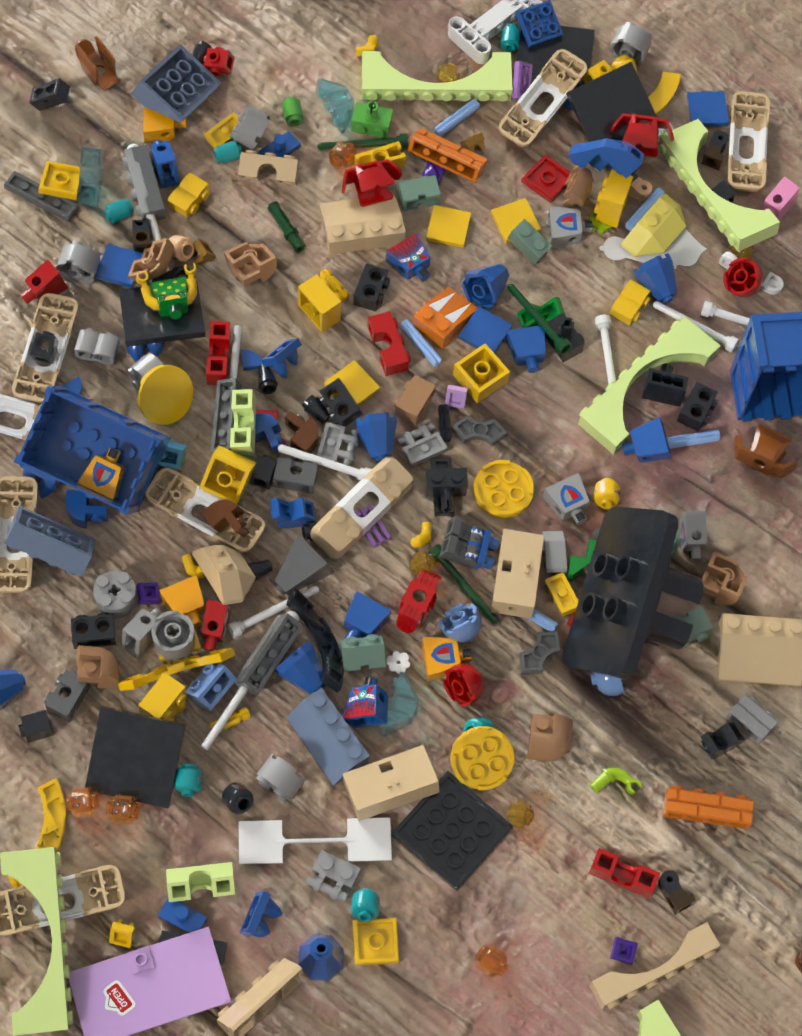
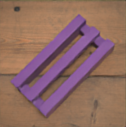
[512,61,533,100]
[354,504,391,549]

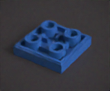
[515,0,563,48]
[687,91,729,127]
[95,244,143,289]
[458,307,512,354]

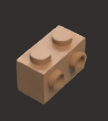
[394,375,436,425]

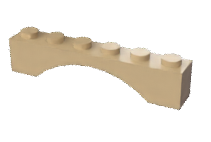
[589,922,720,1010]

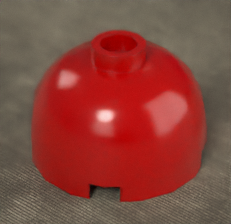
[723,257,763,298]
[443,664,484,707]

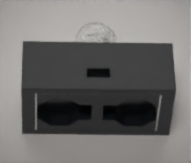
[29,78,70,111]

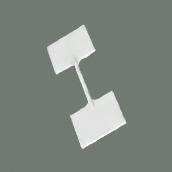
[239,818,392,864]

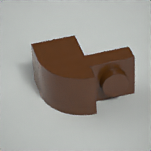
[285,411,318,454]
[201,500,250,538]

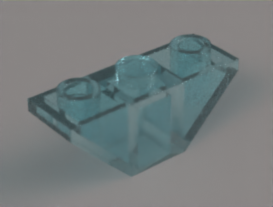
[316,78,354,133]
[78,146,104,206]
[378,672,419,737]

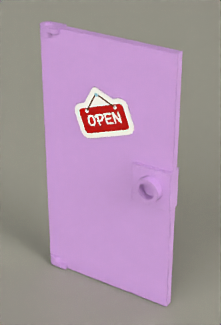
[68,927,231,1036]

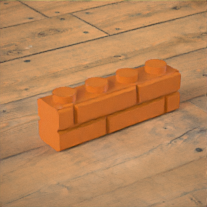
[408,128,488,183]
[663,785,754,829]

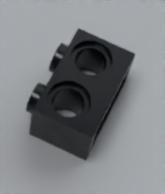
[353,263,390,312]
[319,378,364,427]
[677,381,719,431]
[70,613,116,649]

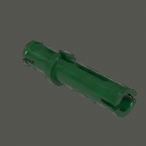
[267,201,306,253]

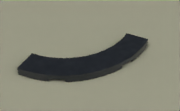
[286,588,344,693]

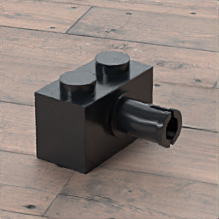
[545,313,585,362]
[642,363,688,407]
[425,468,468,512]

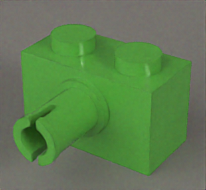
[351,101,393,138]

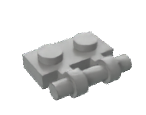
[317,422,359,466]
[396,422,447,467]
[305,850,361,902]

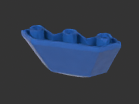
[568,138,644,179]

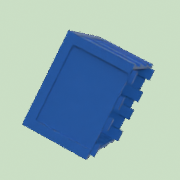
[729,312,802,422]
[14,386,171,515]

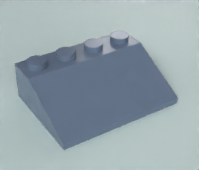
[131,44,222,123]

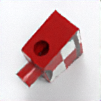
[201,600,231,651]

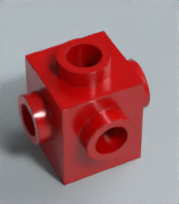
[203,47,235,76]

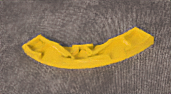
[648,71,681,115]
[118,648,235,691]
[8,778,66,888]

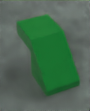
[517,297,566,328]
[567,539,597,583]

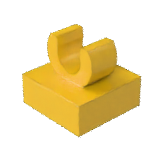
[109,919,135,948]

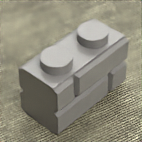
[727,694,778,745]

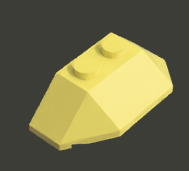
[621,194,686,257]

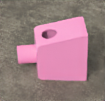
[763,177,800,220]

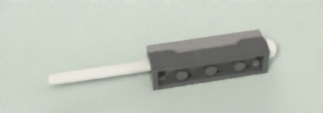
[122,143,170,273]
[210,325,245,454]
[201,611,303,750]

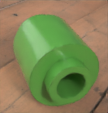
[282,97,303,127]

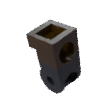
[701,131,729,171]
[132,219,151,253]
[658,870,696,915]

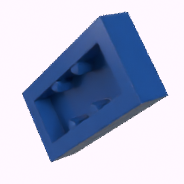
[259,131,301,158]
[158,898,208,933]

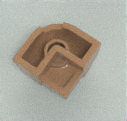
[563,165,594,208]
[128,238,175,282]
[224,242,277,286]
[702,552,747,606]
[76,645,119,690]
[527,713,573,762]

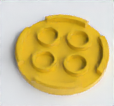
[137,365,193,425]
[473,460,534,518]
[450,726,515,791]

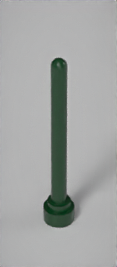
[317,133,408,150]
[507,284,572,355]
[427,544,498,624]

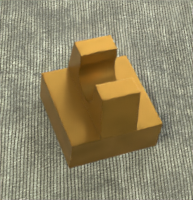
[460,132,485,153]
[193,239,216,265]

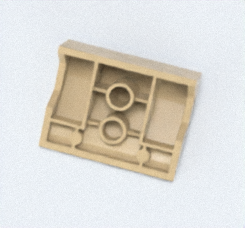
[319,193,406,255]
[718,613,802,687]
[217,958,302,1036]

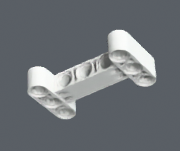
[448,0,542,64]

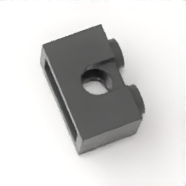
[273,457,318,494]
[44,669,91,723]

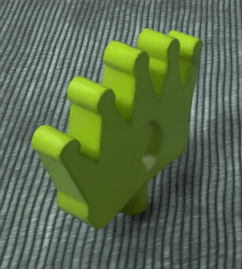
[588,213,612,234]

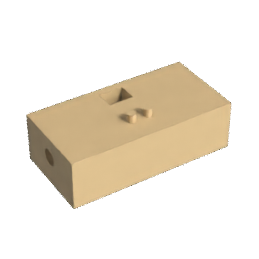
[491,529,544,619]
[342,745,439,821]

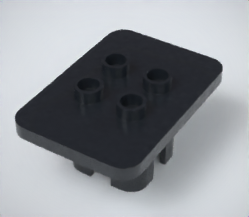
[563,506,704,679]

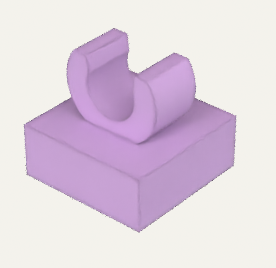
[445,385,468,409]

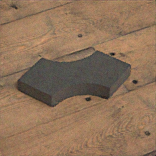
[451,415,508,446]
[519,631,561,675]

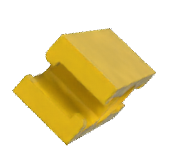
[354,141,406,168]

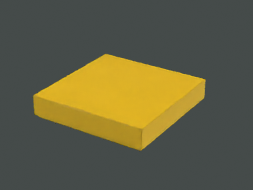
[38,161,85,200]
[490,198,541,244]
[426,205,471,248]
[324,360,380,412]
[352,918,399,966]

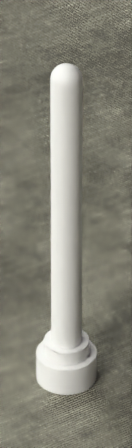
[701,300,750,326]
[653,301,739,353]
[595,315,616,384]
[278,444,372,480]
[227,586,319,639]

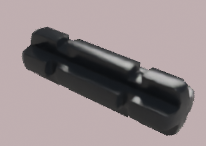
[438,404,452,442]

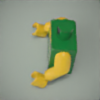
[136,263,197,319]

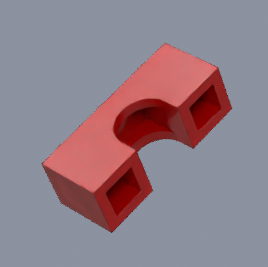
[367,311,411,377]
[206,321,231,385]
[588,848,660,899]

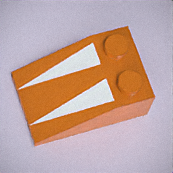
[413,287,478,350]

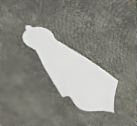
[599,228,707,269]

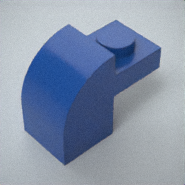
[255,413,283,454]
[66,490,108,529]
[270,497,316,528]

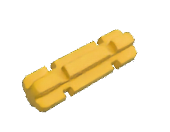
[320,268,349,302]
[210,707,251,732]

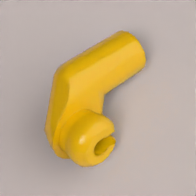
[355,35,379,57]
[410,522,432,548]
[181,554,205,579]

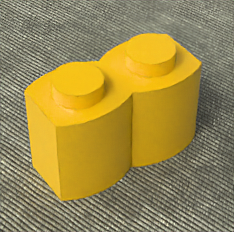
[168,172,210,218]
[609,279,651,326]

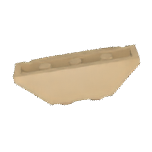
[192,545,256,605]

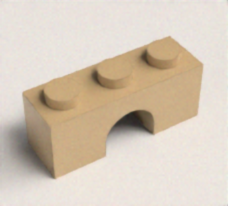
[238,150,299,185]

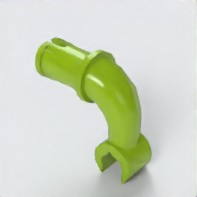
[589,767,642,795]

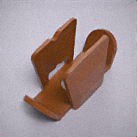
[75,36,121,91]
[734,424,798,479]

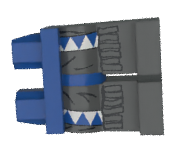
[439,516,499,570]

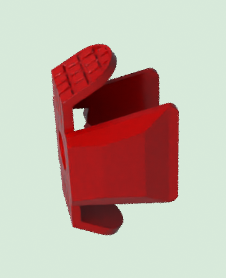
[611,113,674,158]
[342,159,402,207]
[396,569,441,633]

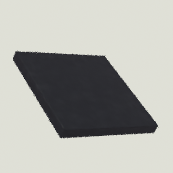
[517,26,595,89]
[566,62,657,142]
[119,281,206,347]
[84,706,186,809]
[391,771,513,891]

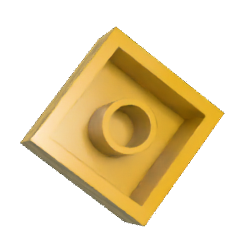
[594,169,633,228]
[298,274,342,333]
[453,343,510,404]
[199,445,257,505]
[138,673,188,721]

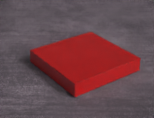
[521,154,571,203]

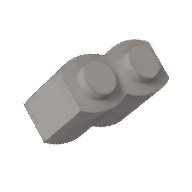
[74,328,120,365]

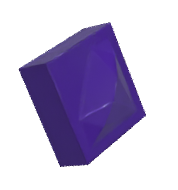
[422,161,446,185]
[136,582,161,605]
[610,937,638,965]

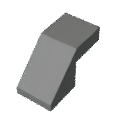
[542,531,567,573]

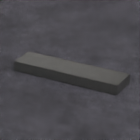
[4,171,79,222]

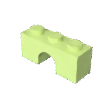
[230,389,257,456]
[166,862,235,902]

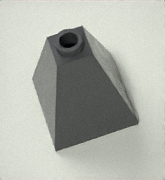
[275,535,335,595]

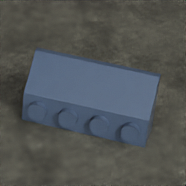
[4,506,95,577]
[286,688,370,786]

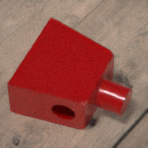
[20,260,68,304]

